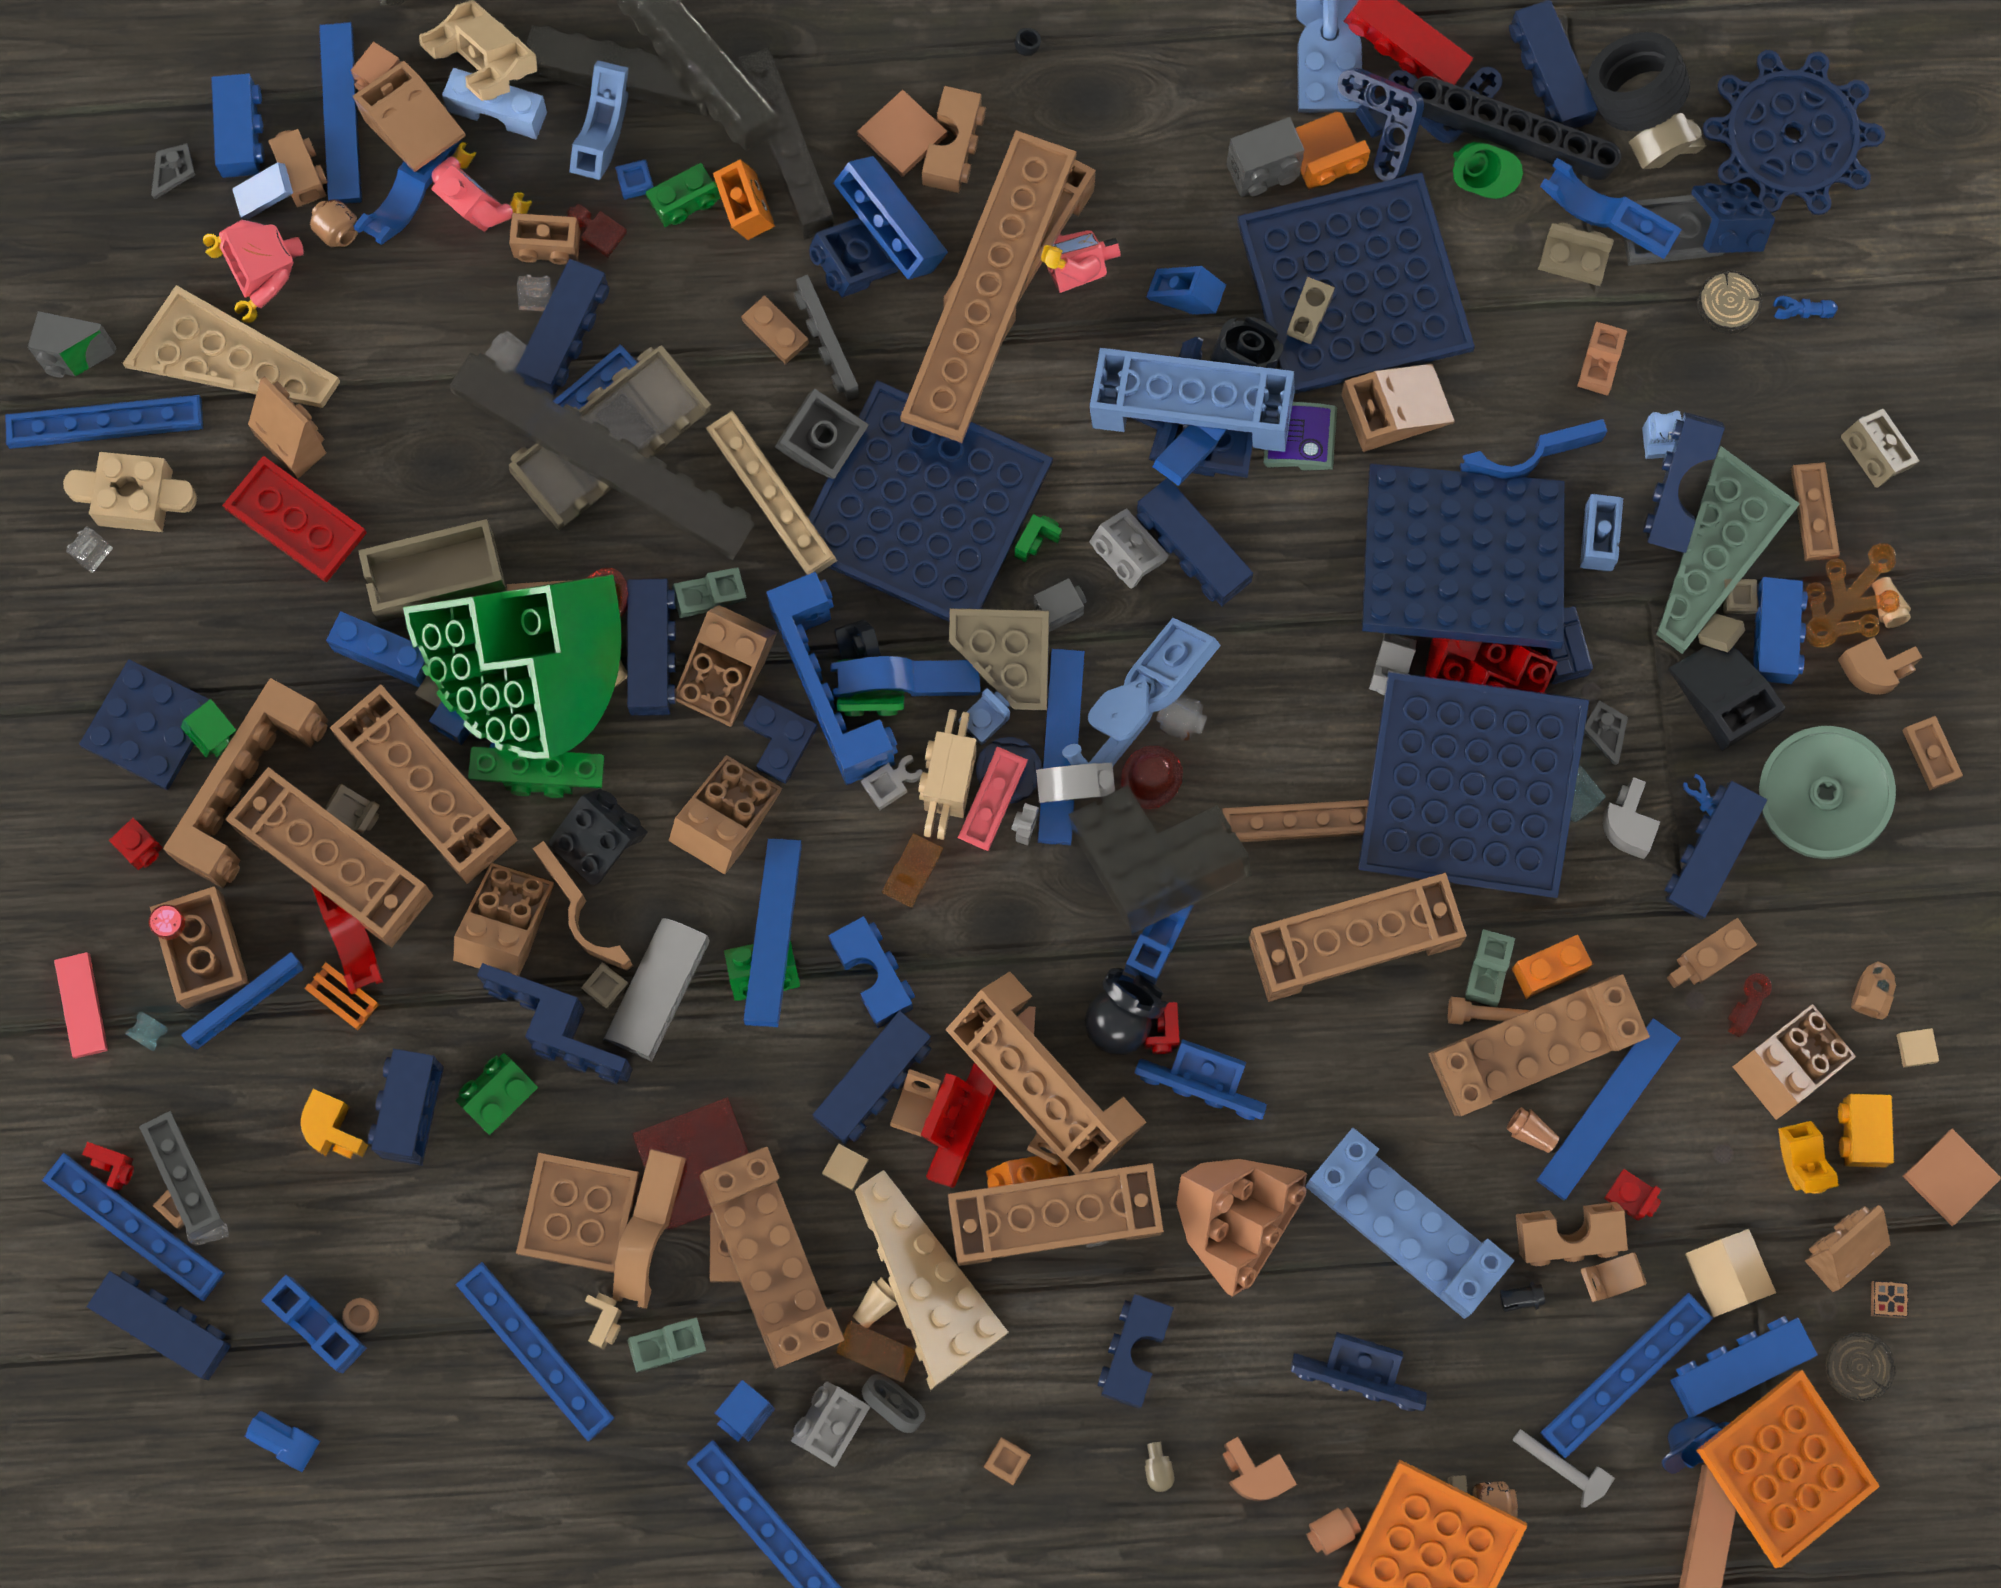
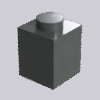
[1034,578,1087,632]

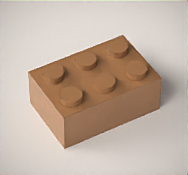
[150,886,249,1009]

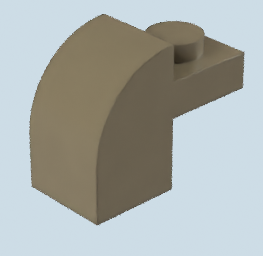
[1629,113,1706,169]

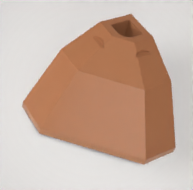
[1176,1159,1307,1297]

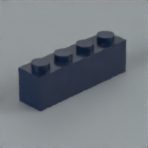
[1509,0,1598,129]
[515,258,610,396]
[1137,478,1253,606]
[627,579,676,715]
[1664,781,1768,919]
[812,1011,932,1145]
[86,1271,231,1381]

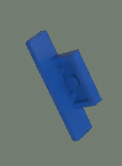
[1134,1039,1267,1120]

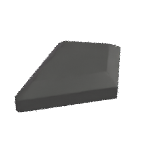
[152,144,196,199]
[1584,700,1628,765]

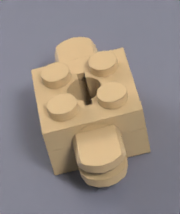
[63,452,197,532]
[918,709,976,840]

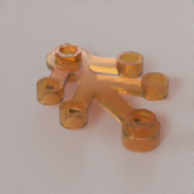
[1805,543,1900,648]

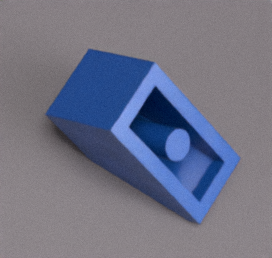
[1146,266,1226,314]

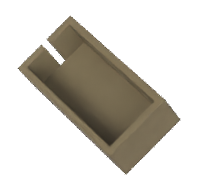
[358,519,507,623]

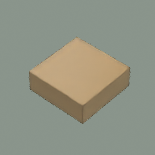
[1897,1028,1939,1068]
[822,1144,869,1191]

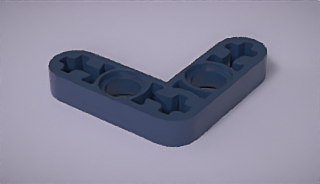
[1384,67,1502,143]
[1338,68,1424,181]

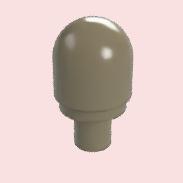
[1144,1442,1175,1492]

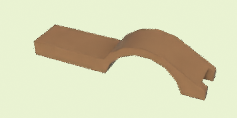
[533,841,633,971]
[613,1149,686,1308]

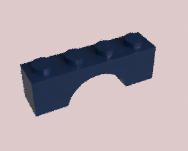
[1643,412,1725,553]

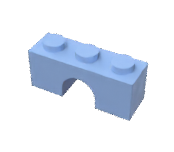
[442,68,547,139]

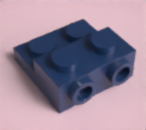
[809,217,899,298]
[1182,424,1253,478]

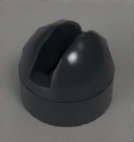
[1015,28,1041,56]

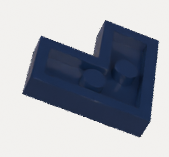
[743,695,817,784]

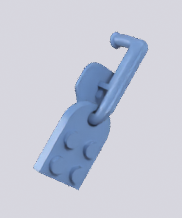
[1296,0,1362,112]
[1062,618,1221,766]

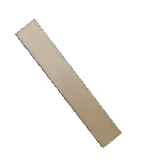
[706,410,837,575]

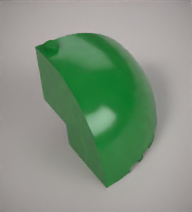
[403,575,621,759]

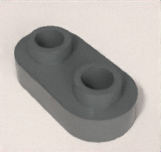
[862,1374,925,1433]

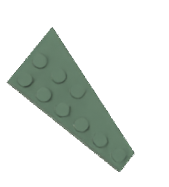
[1656,446,1800,654]

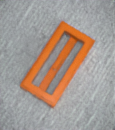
[304,963,379,1030]

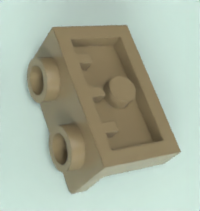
[1538,223,1614,286]
[1841,409,1919,488]

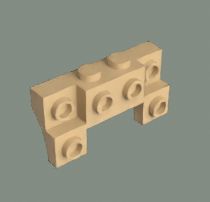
[419,0,537,101]

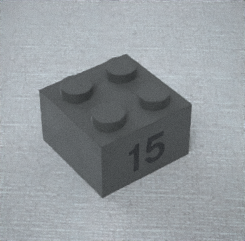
[1226,117,1305,197]

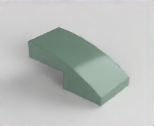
[672,568,747,618]
[1464,929,1515,1007]
[627,1317,706,1373]

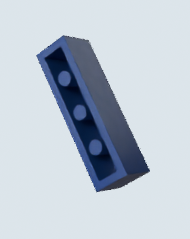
[833,156,948,280]
[1670,1316,1818,1417]

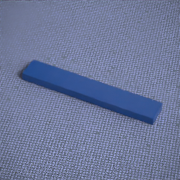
[319,22,362,204]
[5,395,203,449]
[1038,649,1085,845]
[744,839,802,1027]
[1536,1018,1681,1201]
[42,1153,225,1301]
[456,1262,615,1442]
[1540,1293,1713,1459]
[687,1440,842,1588]

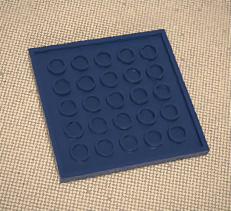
[1237,172,1475,394]
[808,380,1053,622]
[1362,464,1564,649]
[1358,671,1589,898]

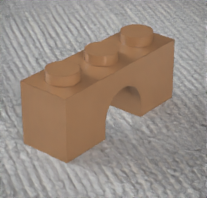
[922,86,986,193]
[1516,1202,1628,1266]

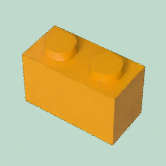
[1838,1094,1894,1167]

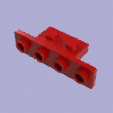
[920,1062,997,1188]

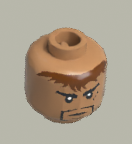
[310,200,358,247]
[1472,1481,1518,1518]

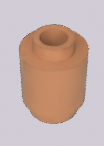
[1307,1507,1361,1555]

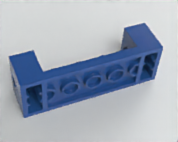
[767,572,898,785]

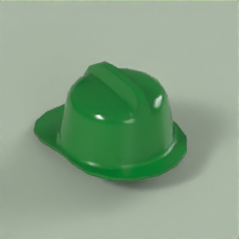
[1453,142,1523,199]

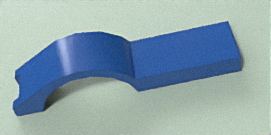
[354,140,461,245]
[1540,158,1682,259]
[1460,419,1607,479]
[1153,425,1227,486]
[830,656,981,697]

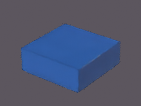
[615,159,653,200]

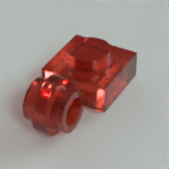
[566,204,627,258]
[1728,973,1772,1038]

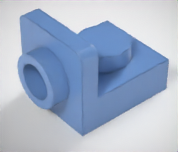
[959,688,1010,745]

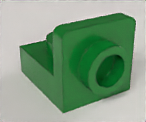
[1014,514,1062,563]

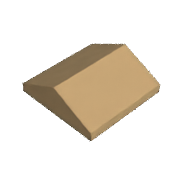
[1685,1229,1776,1317]

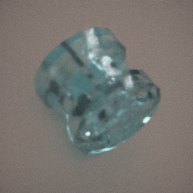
[125,1011,169,1052]

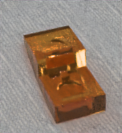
[881,833,944,908]
[835,1321,916,1383]

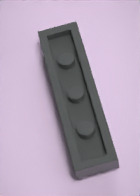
[793,274,859,402]
[139,1111,224,1240]

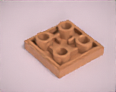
[857,90,947,177]
[1903,1129,2001,1226]

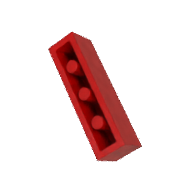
[1343,0,1473,85]

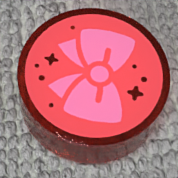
[149,904,185,940]

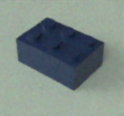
[368,1049,444,1166]

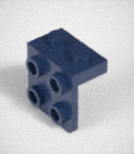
[1691,183,1775,253]

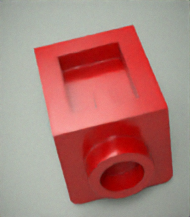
[108,818,163,871]
[1144,1002,1179,1054]
[82,1142,134,1190]
[1604,1169,1662,1221]

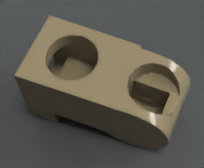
[1287,277,1335,345]

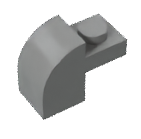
[1369,633,1417,695]
[1036,762,1116,803]
[1603,777,1660,859]

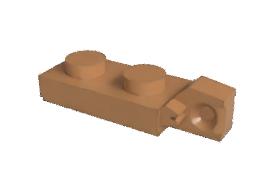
[1666,918,1757,988]

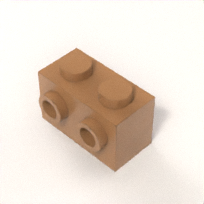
[509,213,581,265]

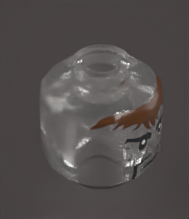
[1156,694,1208,741]

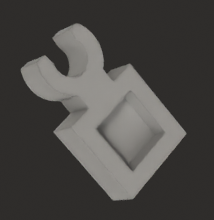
[861,755,923,810]
[1012,803,1039,845]

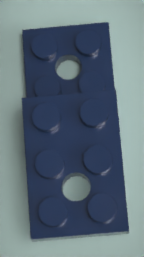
[477,963,633,1084]

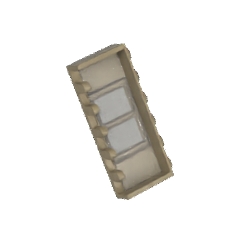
[509,345,711,531]

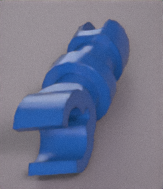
[1773,296,1838,319]
[1683,774,1716,816]

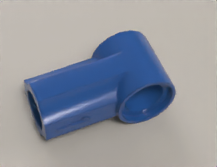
[245,1411,320,1472]

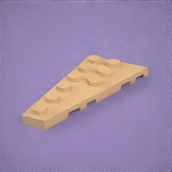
[123,285,340,408]
[855,1170,1009,1390]

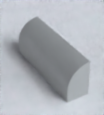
[603,918,710,1062]

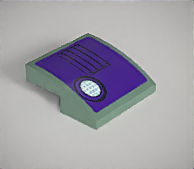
[1263,402,1337,471]

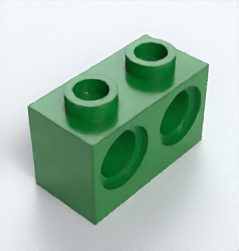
[181,699,236,758]

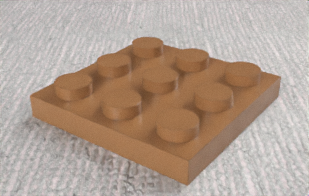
[516,1153,640,1273]

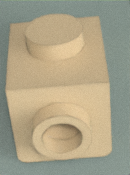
[585,1293,622,1349]

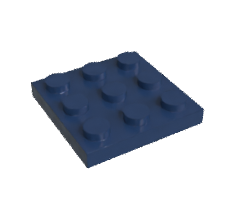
[79,659,217,791]

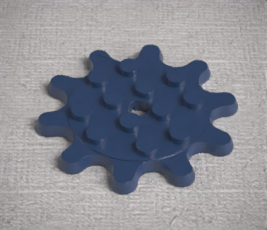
[1702,50,1885,215]

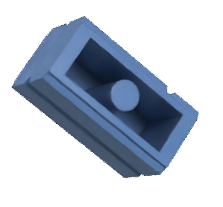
[1580,494,1623,571]

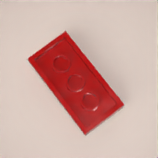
[222,456,367,583]

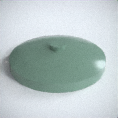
[1759,726,1896,859]

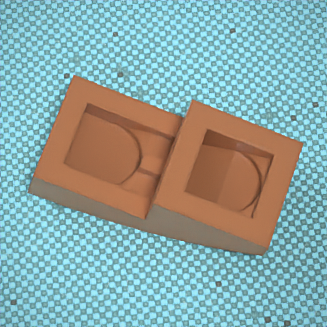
[1577,322,1627,395]

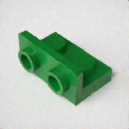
[645,163,720,227]

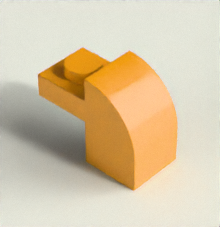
[301,1089,368,1159]
[1778,1121,1839,1194]

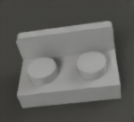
[1090,508,1169,589]
[791,1382,870,1467]

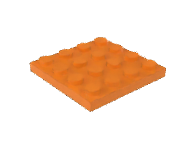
[1697,1370,1880,1568]
[1338,1459,1527,1588]

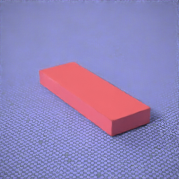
[958,746,1028,851]
[54,952,108,1059]

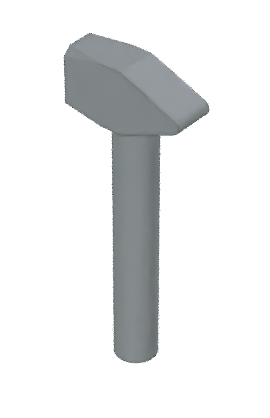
[1513,1429,1615,1508]

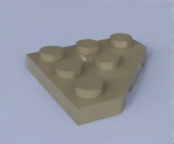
[949,608,1050,710]

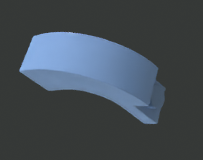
[569,60,628,180]

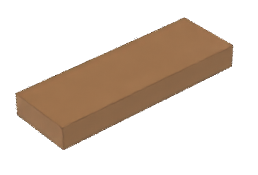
[1791,462,1840,561]

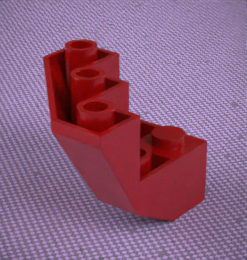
[1425,638,1558,693]

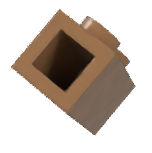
[268,129,328,207]

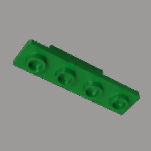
[468,747,605,798]

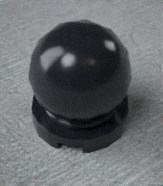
[1084,968,1168,1055]

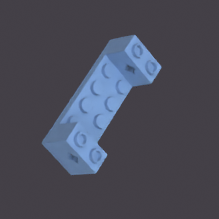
[1090,348,1295,452]
[1305,1128,1514,1319]

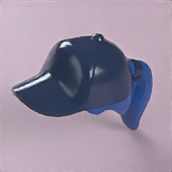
[1662,1416,1730,1474]

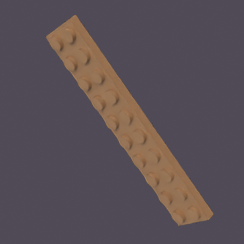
[900,131,1076,443]

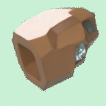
[1851,961,1896,1020]

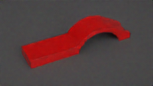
[311,885,383,995]

